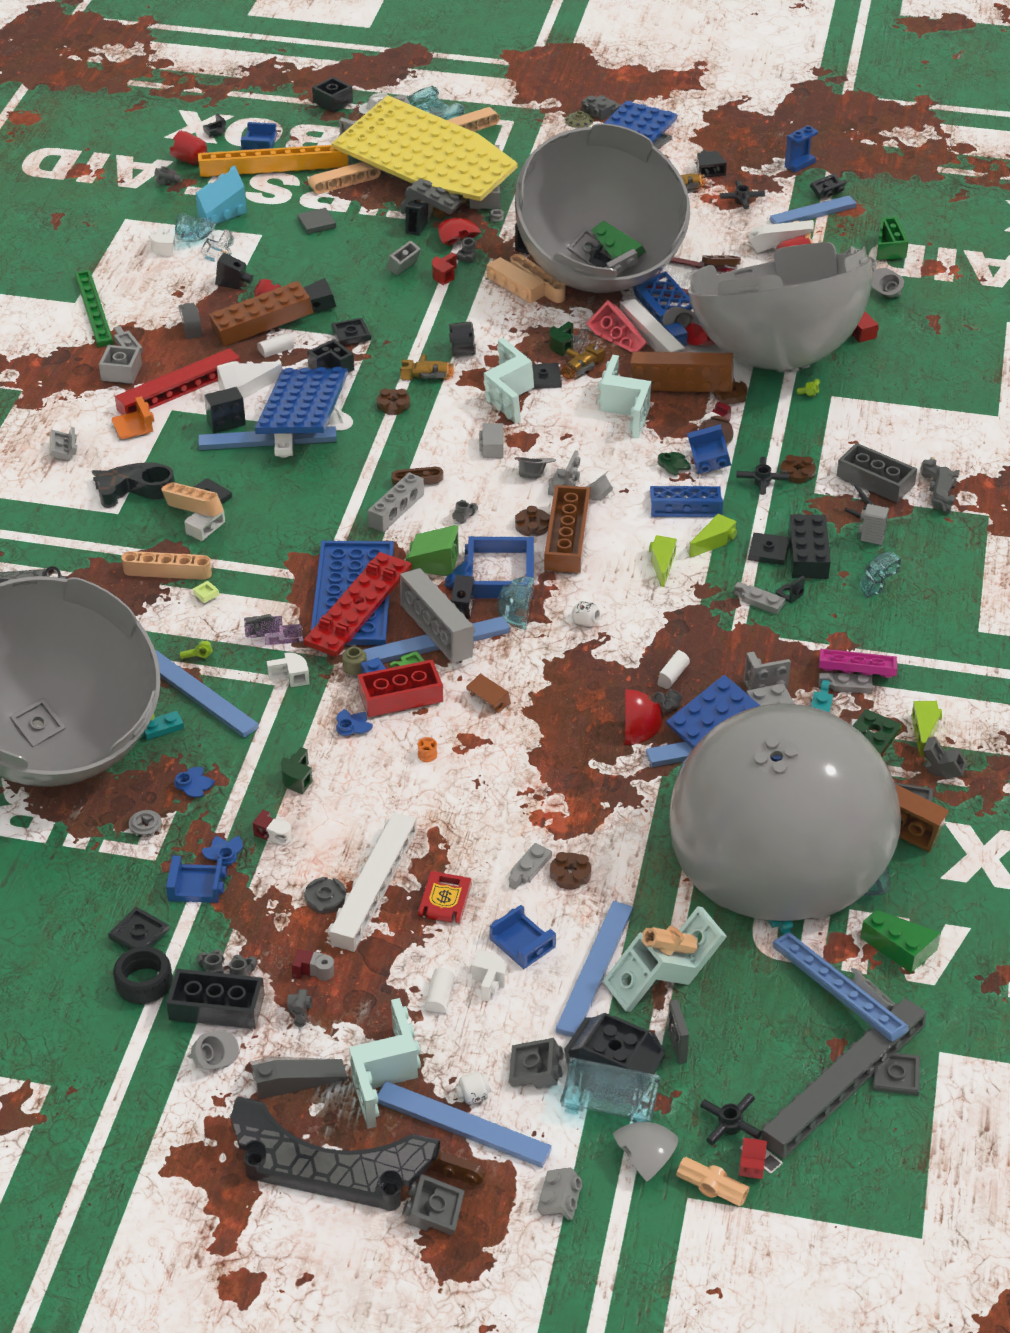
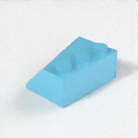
[195,166,247,227]

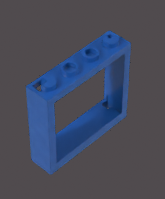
[464,536,534,599]

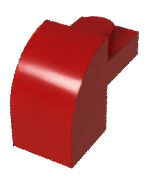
[432,252,457,286]
[739,1137,767,1179]

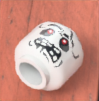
[571,601,601,627]
[455,1071,491,1105]

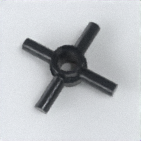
[719,180,765,210]
[736,457,790,495]
[700,1093,762,1146]

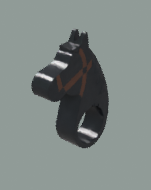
[91,462,175,507]

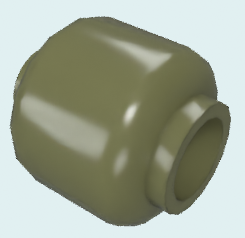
[342,647,367,675]

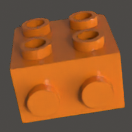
[112,396,154,439]

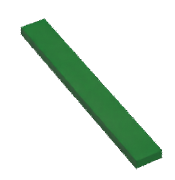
[75,270,114,348]

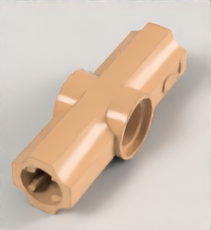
[642,926,698,956]
[676,1157,749,1206]

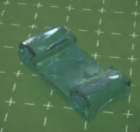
[407,86,465,120]
[560,1057,661,1123]

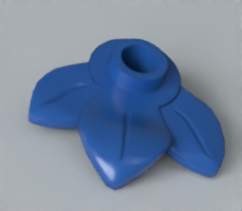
[444,560,473,590]
[336,709,373,736]
[174,767,215,798]
[202,836,243,866]

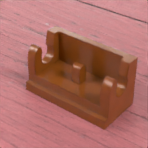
[466,673,511,713]

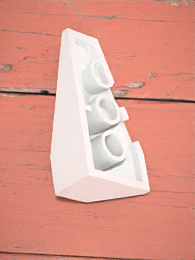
[749,220,814,254]
[217,362,282,399]

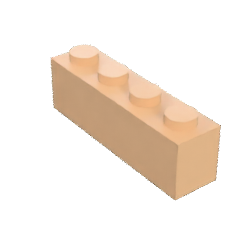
[487,257,545,303]

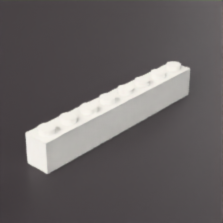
[328,812,417,952]

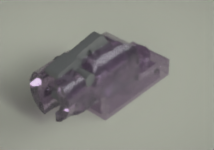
[244,614,303,645]

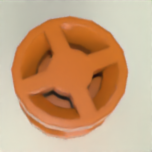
[417,737,437,762]

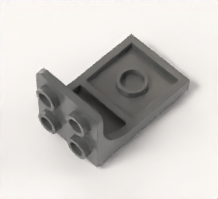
[400,178,463,215]

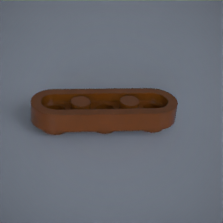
[701,255,741,267]
[391,466,444,485]
[427,1151,486,1185]

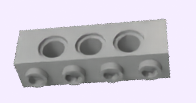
[368,473,424,533]

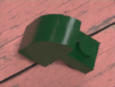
[549,321,574,356]
[281,747,313,794]

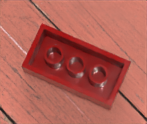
[358,659,443,717]

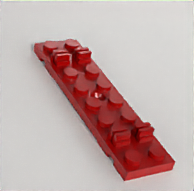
[304,552,412,657]

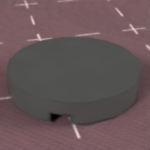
[304,877,346,913]

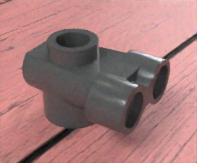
[154,166,180,185]
[456,237,477,263]
[452,500,478,523]
[653,689,683,712]
[197,949,224,973]
[229,955,258,976]
[287,989,312,1027]

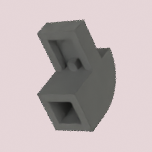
[178,303,202,339]
[924,736,967,778]

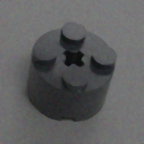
[449,321,476,356]

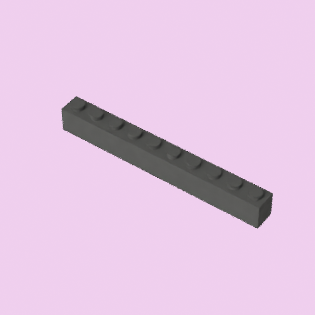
[761,998,927,1159]

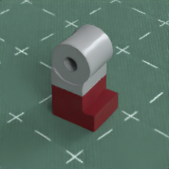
[292,949,334,981]

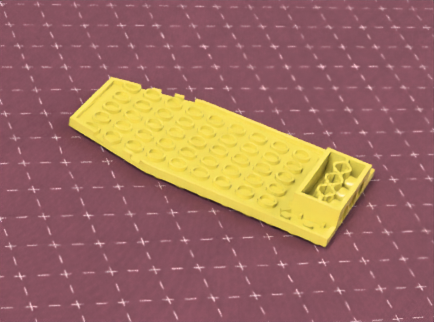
[331,95,518,201]

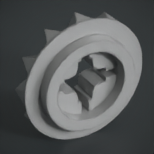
[129,810,162,837]

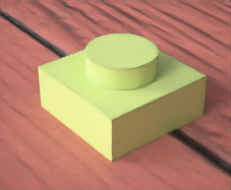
[193,581,219,603]

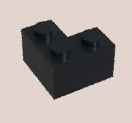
[307,339,354,373]

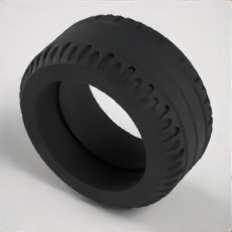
[113,946,173,1004]

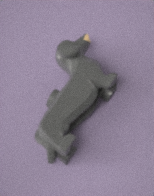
[920,457,960,514]

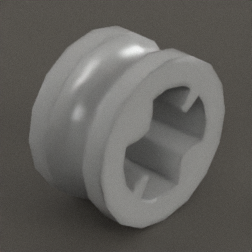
[490,209,504,222]

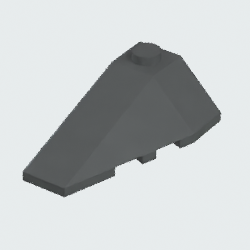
[249,1056,347,1100]

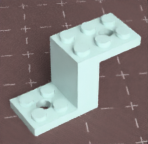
[484,337,534,424]
[598,355,651,438]
[603,906,727,1012]
[349,998,421,1129]

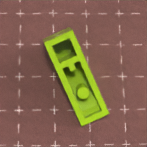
[689,514,737,557]
[649,535,677,587]
[911,701,942,757]

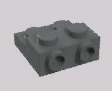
[581,95,621,121]
[509,1037,564,1089]
[402,1174,464,1235]

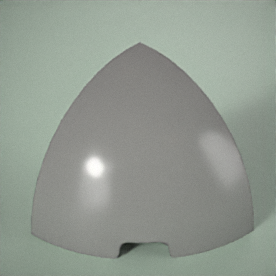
[613,1122,678,1182]

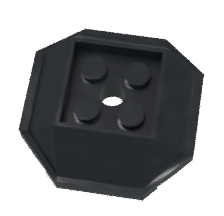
[564,1013,665,1103]

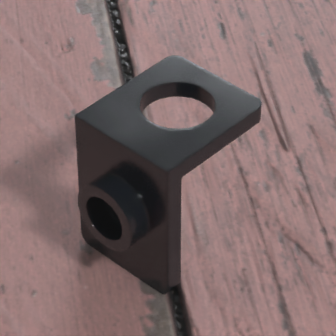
[776,576,805,603]

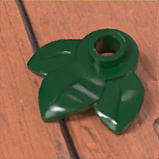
[657,452,691,476]

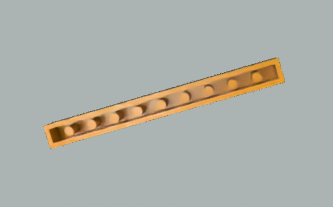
[198,145,348,177]

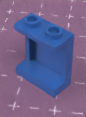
[241,122,277,151]
[784,126,818,173]
[687,424,731,474]
[166,856,227,903]
[490,905,556,969]

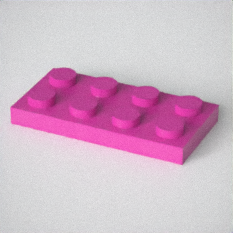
[819,648,897,678]

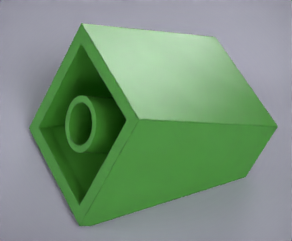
[406,525,459,576]

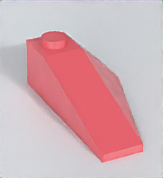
[586,300,647,353]

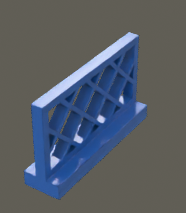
[632,271,693,327]
[650,486,723,517]

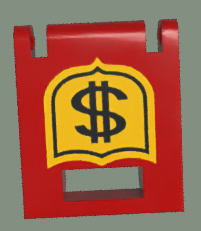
[418,871,472,924]

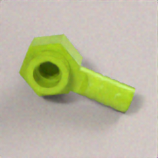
[797,379,820,397]
[180,641,213,659]

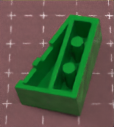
[876,216,909,260]
[591,220,646,260]
[860,910,941,973]

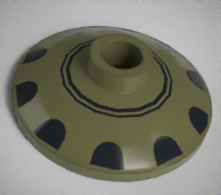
[565,111,594,128]

